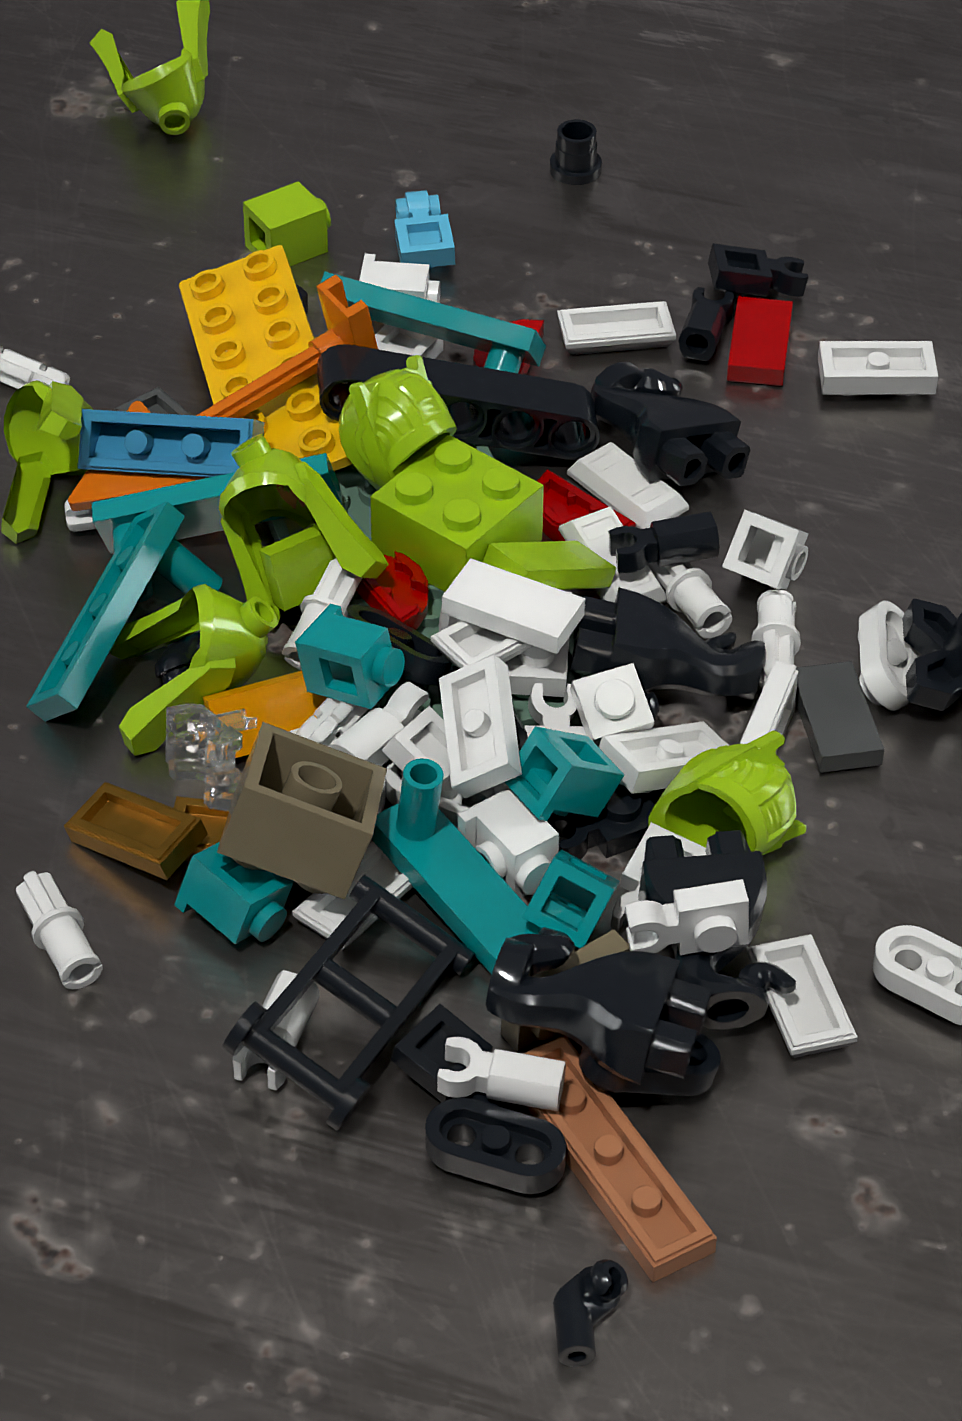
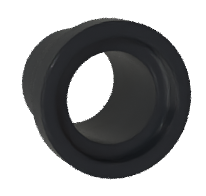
[550,119,602,185]

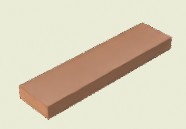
[524,1035,717,1283]

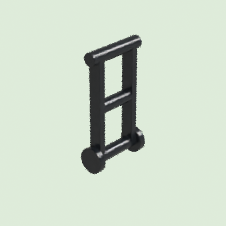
[222,874,475,1131]

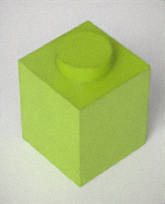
[243,181,331,267]

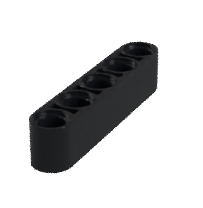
[317,344,600,459]

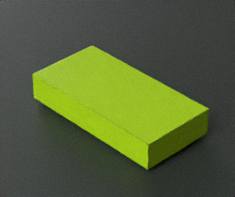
[483,541,616,590]

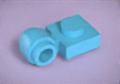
[394,190,456,269]

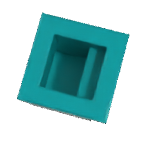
[295,603,405,709]
[505,726,625,821]
[174,842,294,944]
[522,849,620,948]

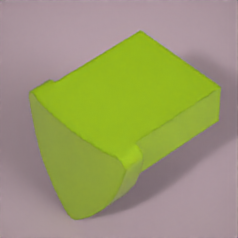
[259,522,336,611]

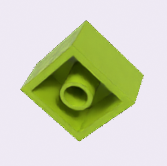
[370,435,544,592]

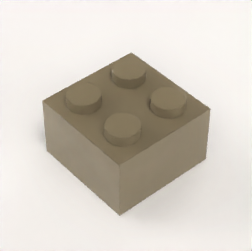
[217,722,387,900]

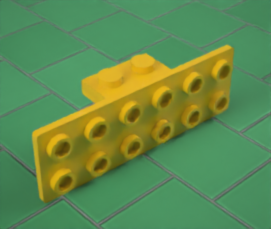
[179,245,352,471]

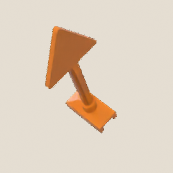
[68,274,378,511]

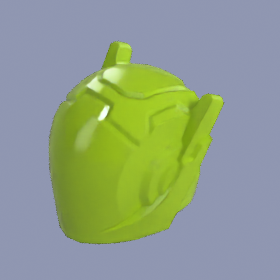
[338,355,457,490]
[648,730,806,855]

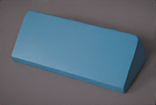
[78,409,265,477]

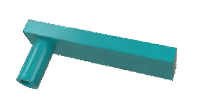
[317,271,546,373]
[91,453,342,602]
[26,502,223,722]
[371,758,542,975]

